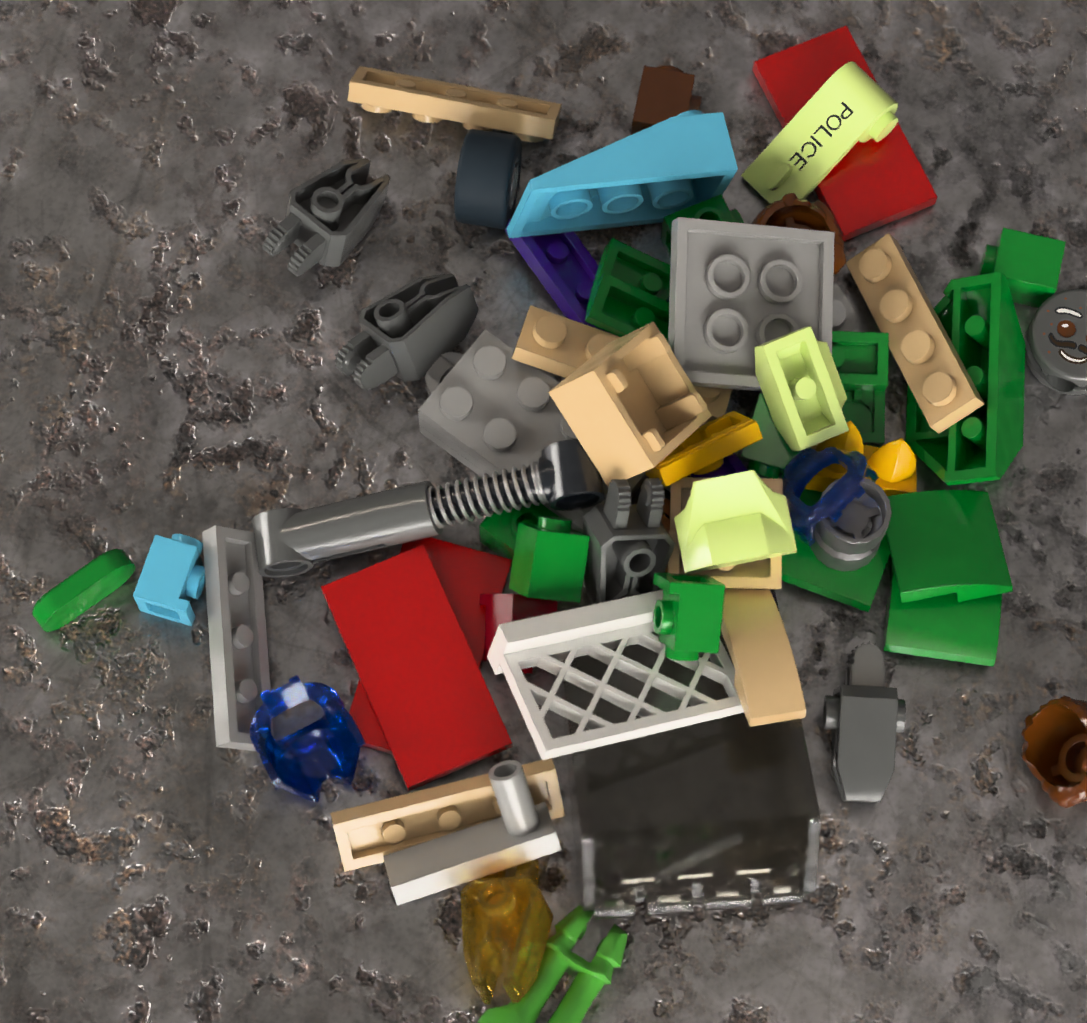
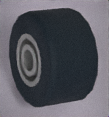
[454,129,522,229]

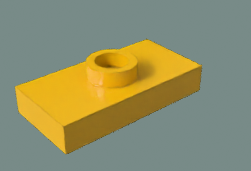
[645,411,763,487]

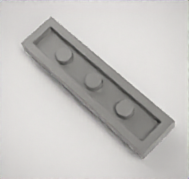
[202,525,275,752]

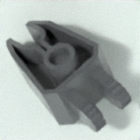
[262,158,391,277]
[334,274,479,391]
[583,478,675,605]
[823,642,906,803]

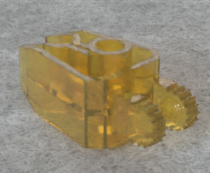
[460,858,554,1005]

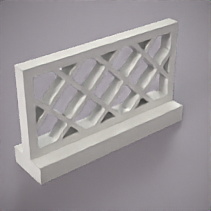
[487,590,744,760]

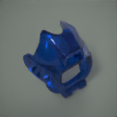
[782,447,879,547]
[250,675,366,803]

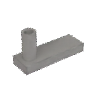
[383,760,562,906]

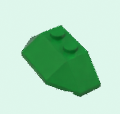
[906,271,1026,486]

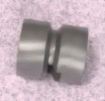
[809,476,892,571]

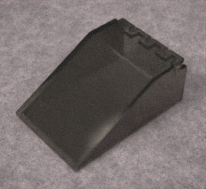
[557,580,821,920]

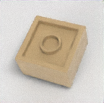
[548,321,712,487]

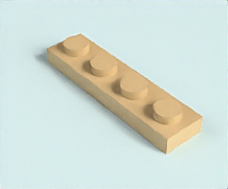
[347,66,562,142]
[846,233,984,434]
[512,305,732,426]
[330,758,565,872]

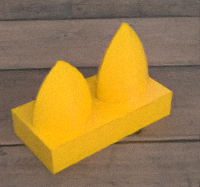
[804,420,917,496]

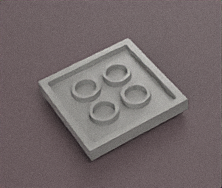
[668,217,835,392]

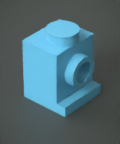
[133,534,205,626]

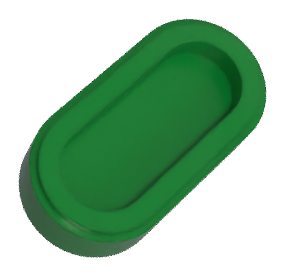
[32,549,136,632]

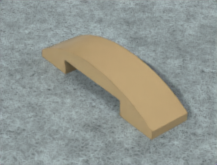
[721,589,806,727]

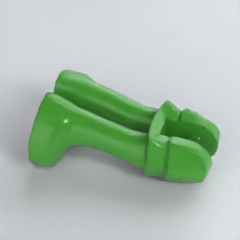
[477,905,628,1023]

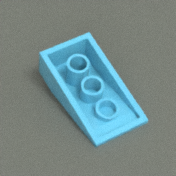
[507,110,738,238]

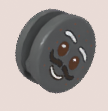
[1024,289,1087,395]

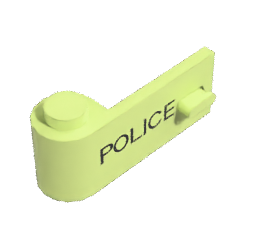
[741,61,899,204]

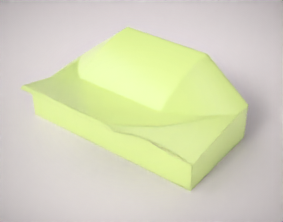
[754,326,849,451]
[674,470,797,574]

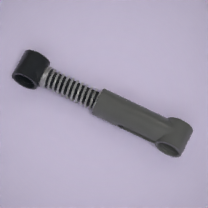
[252,439,605,578]

